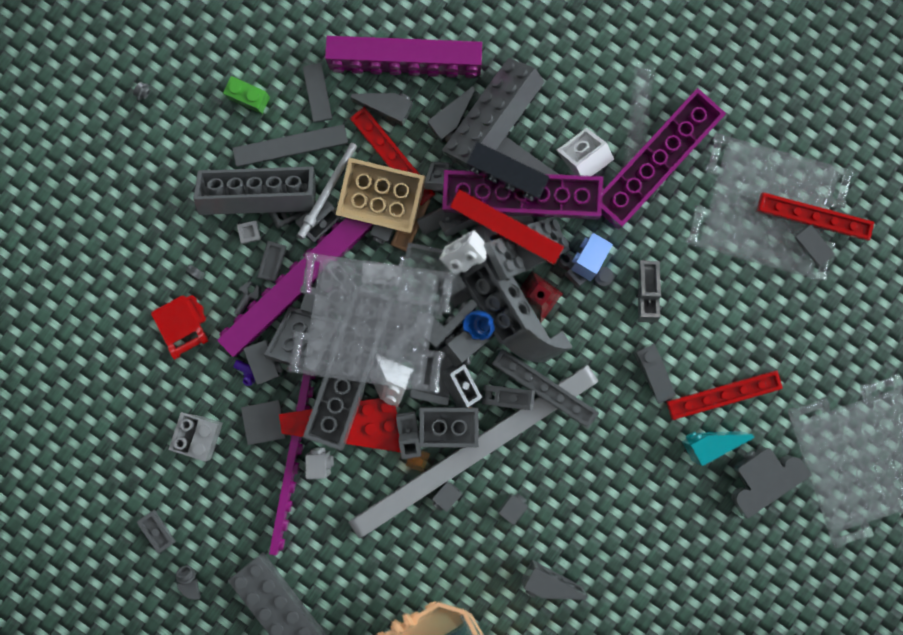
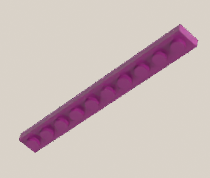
[269,370,317,556]

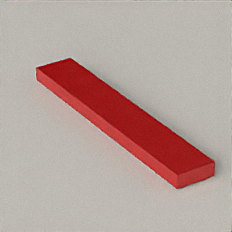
[350,107,436,206]
[450,189,564,265]
[756,192,875,241]
[666,370,783,420]

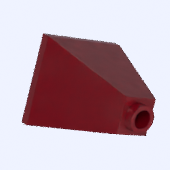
[520,271,563,323]

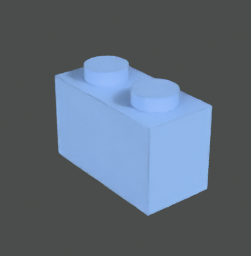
[571,233,613,281]

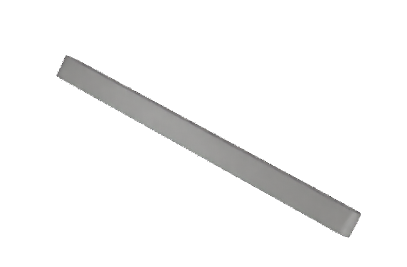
[348,365,598,539]

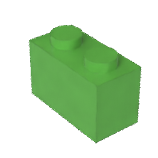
[223,76,270,114]

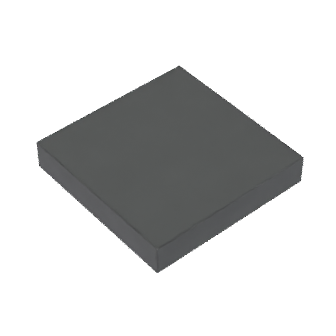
[241,400,287,445]

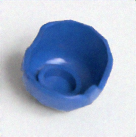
[463,310,495,340]

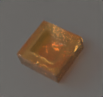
[406,450,430,472]

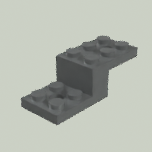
[484,217,570,281]
[385,300,477,362]

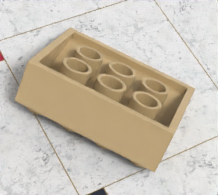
[336,158,426,233]

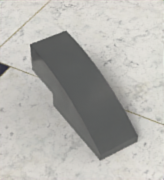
[638,260,661,323]

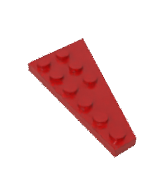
[279,398,401,452]

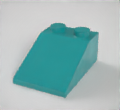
[682,431,754,466]

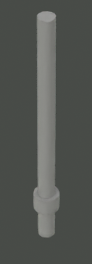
[297,143,357,240]

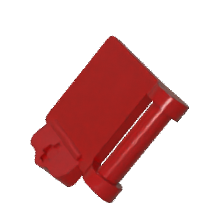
[151,295,209,360]

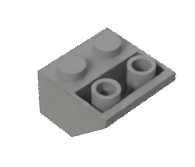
[169,412,223,462]

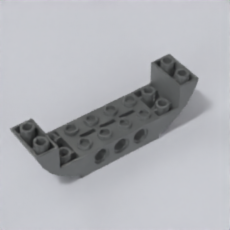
[461,223,573,363]

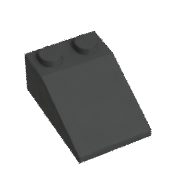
[420,407,479,447]
[521,560,588,600]

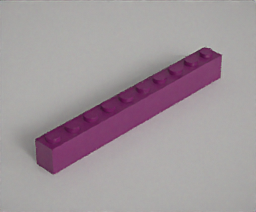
[217,217,374,357]

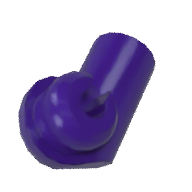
[233,359,255,386]

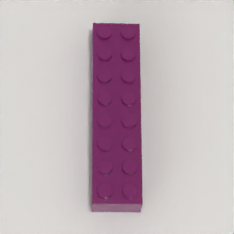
[325,36,482,78]
[601,88,726,230]
[442,170,603,219]

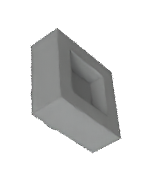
[237,221,261,244]

